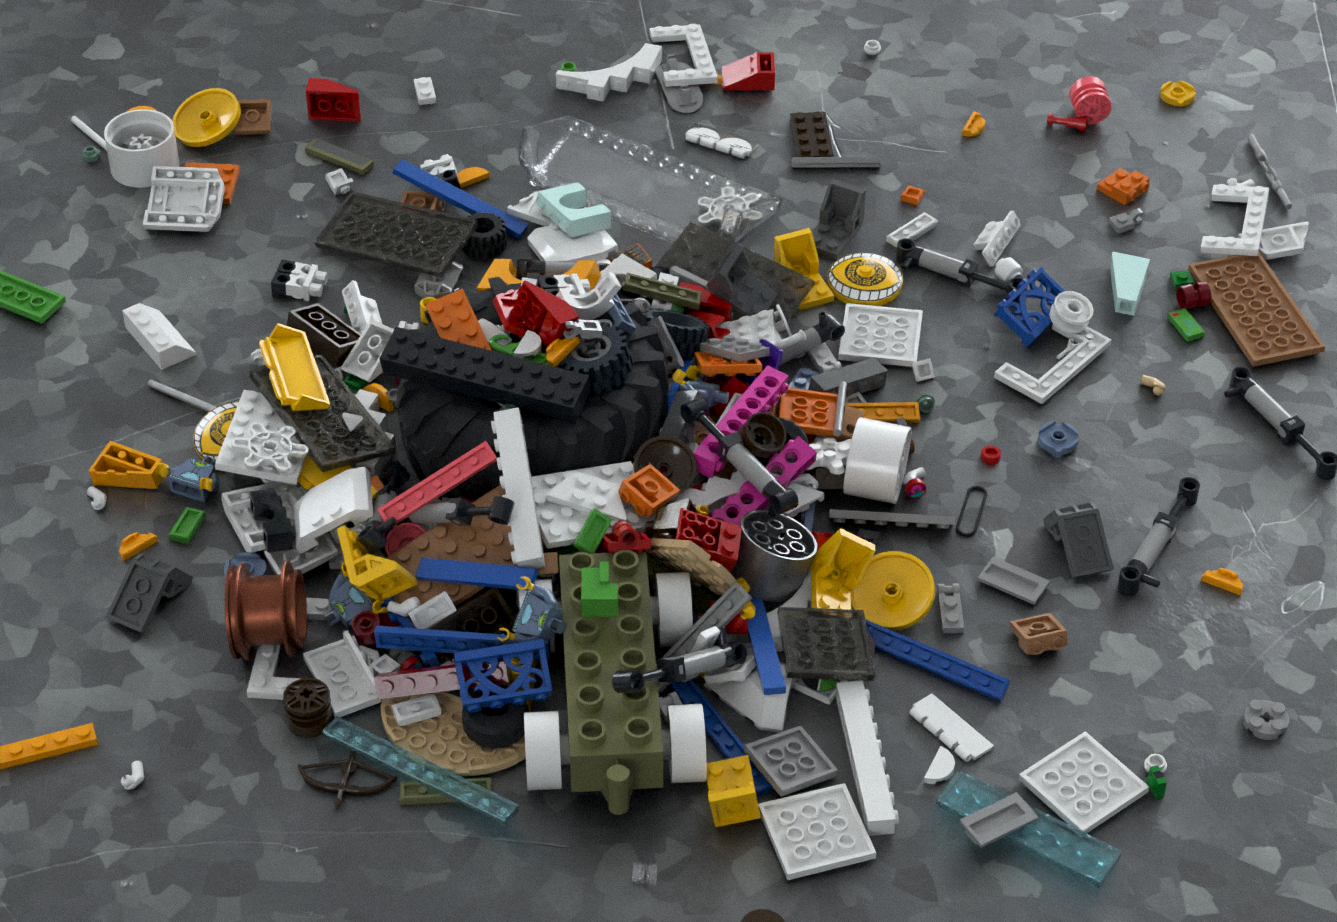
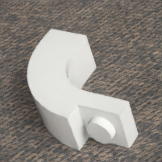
[556,272,621,323]

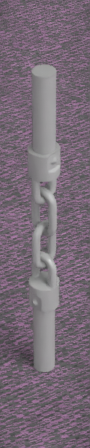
[1247,134,1292,210]

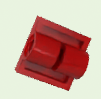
[601,520,651,554]

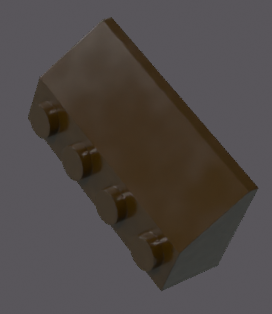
[287,303,361,368]
[425,587,516,664]

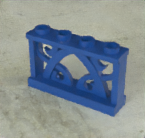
[994,266,1065,347]
[454,639,553,712]

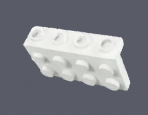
[303,630,381,718]

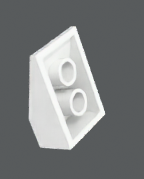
[340,320,394,382]

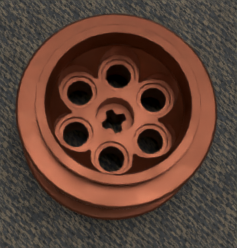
[225,560,307,661]

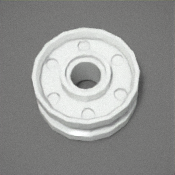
[1049,291,1094,333]

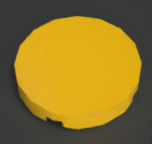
[1160,81,1196,106]

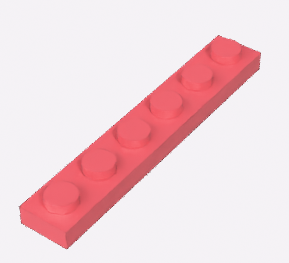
[377,441,497,525]

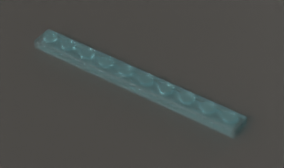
[323,716,519,826]

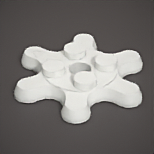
[698,186,760,233]
[231,422,309,474]
[807,435,852,475]

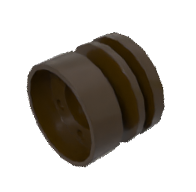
[737,412,786,465]
[283,678,333,738]

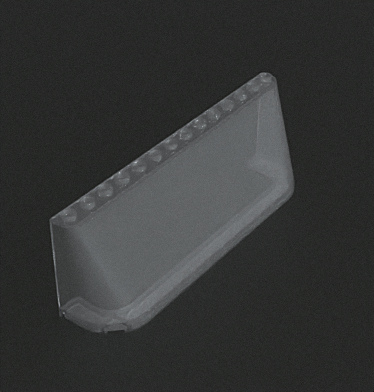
[518,115,782,256]

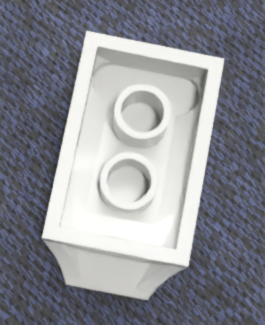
[264,532,343,575]

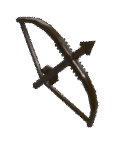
[298,750,397,809]

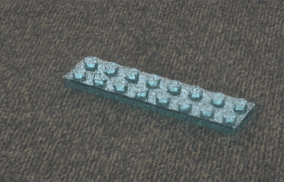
[936,770,1122,888]

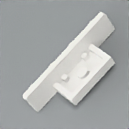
[973,211,1020,267]
[342,280,382,334]

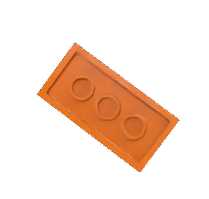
[425,288,492,351]

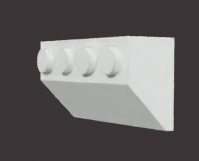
[122,303,196,370]

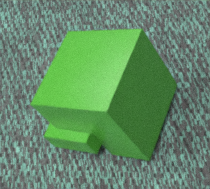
[581,562,618,617]

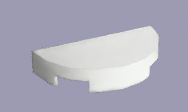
[513,330,541,359]
[924,746,955,784]

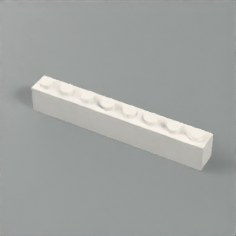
[491,407,546,568]
[836,680,899,836]

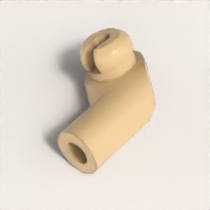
[1140,375,1166,396]

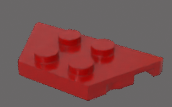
[493,285,545,346]

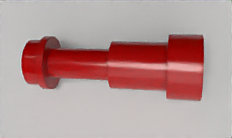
[1047,113,1088,131]

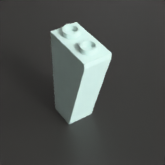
[1110,252,1150,316]

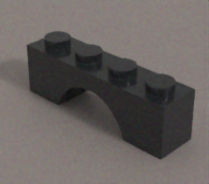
[250,488,296,553]

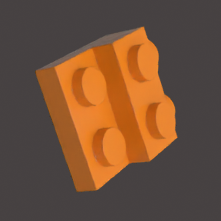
[1097,168,1150,205]
[619,464,680,519]

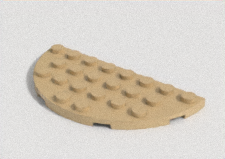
[645,538,737,596]
[380,691,526,776]

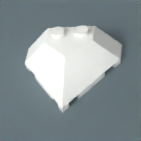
[704,662,798,733]

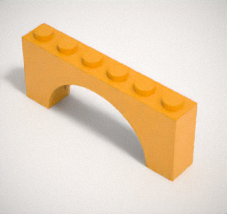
[477,259,601,292]

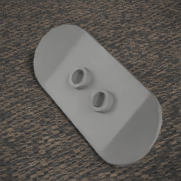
[655,54,703,114]

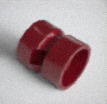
[1176,281,1212,310]
[352,611,381,650]

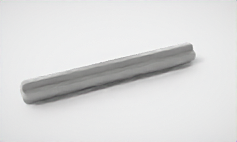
[791,157,881,168]

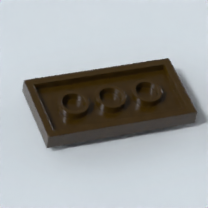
[790,111,834,157]

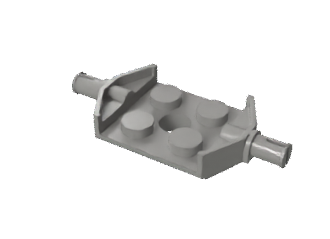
[414,251,464,299]

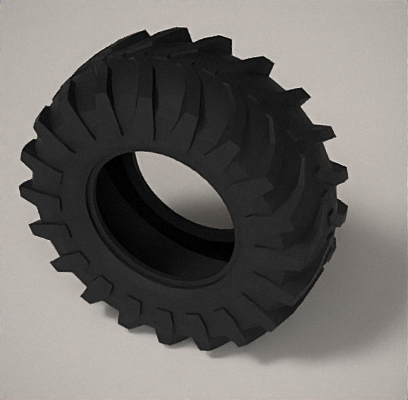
[396,273,669,503]

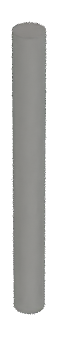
[833,381,847,436]

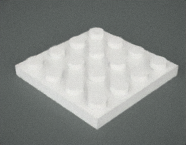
[838,303,923,367]
[699,309,776,377]
[1019,731,1149,836]
[758,783,876,880]

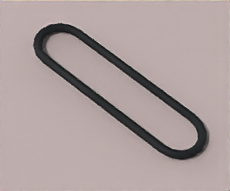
[956,486,987,536]

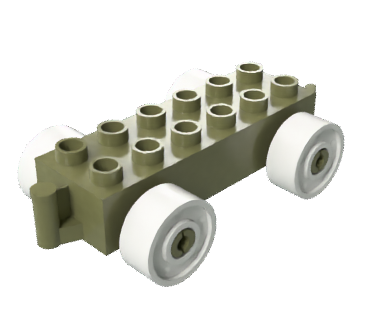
[519,550,707,815]

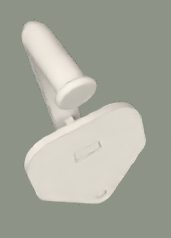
[774,304,807,349]

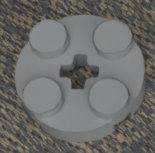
[1243,700,1289,740]

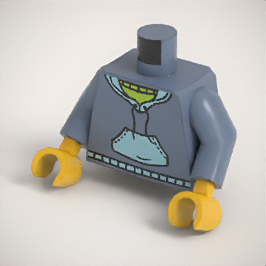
[673,365,729,407]
[155,456,219,503]
[323,562,388,628]
[497,576,566,643]

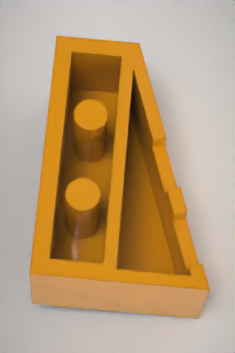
[88,441,164,489]

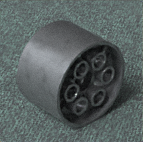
[730,510,817,602]

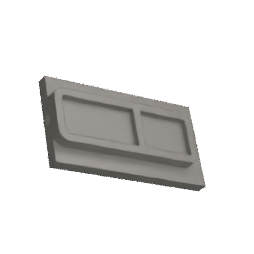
[977,557,1050,605]
[960,792,1038,848]

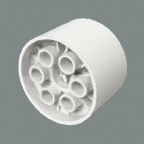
[104,109,179,188]
[844,417,911,504]

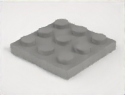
[744,725,838,797]

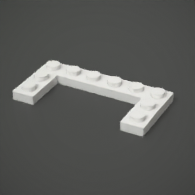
[650,24,718,87]
[1201,184,1269,256]
[994,324,1112,404]
[247,598,332,700]

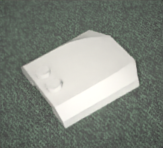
[143,166,225,232]
[527,223,619,263]
[294,467,373,554]
[221,481,308,553]

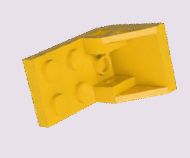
[773,228,834,311]
[337,525,417,601]
[811,528,876,622]
[706,755,761,827]

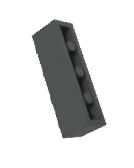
[808,358,888,397]
[659,390,705,447]

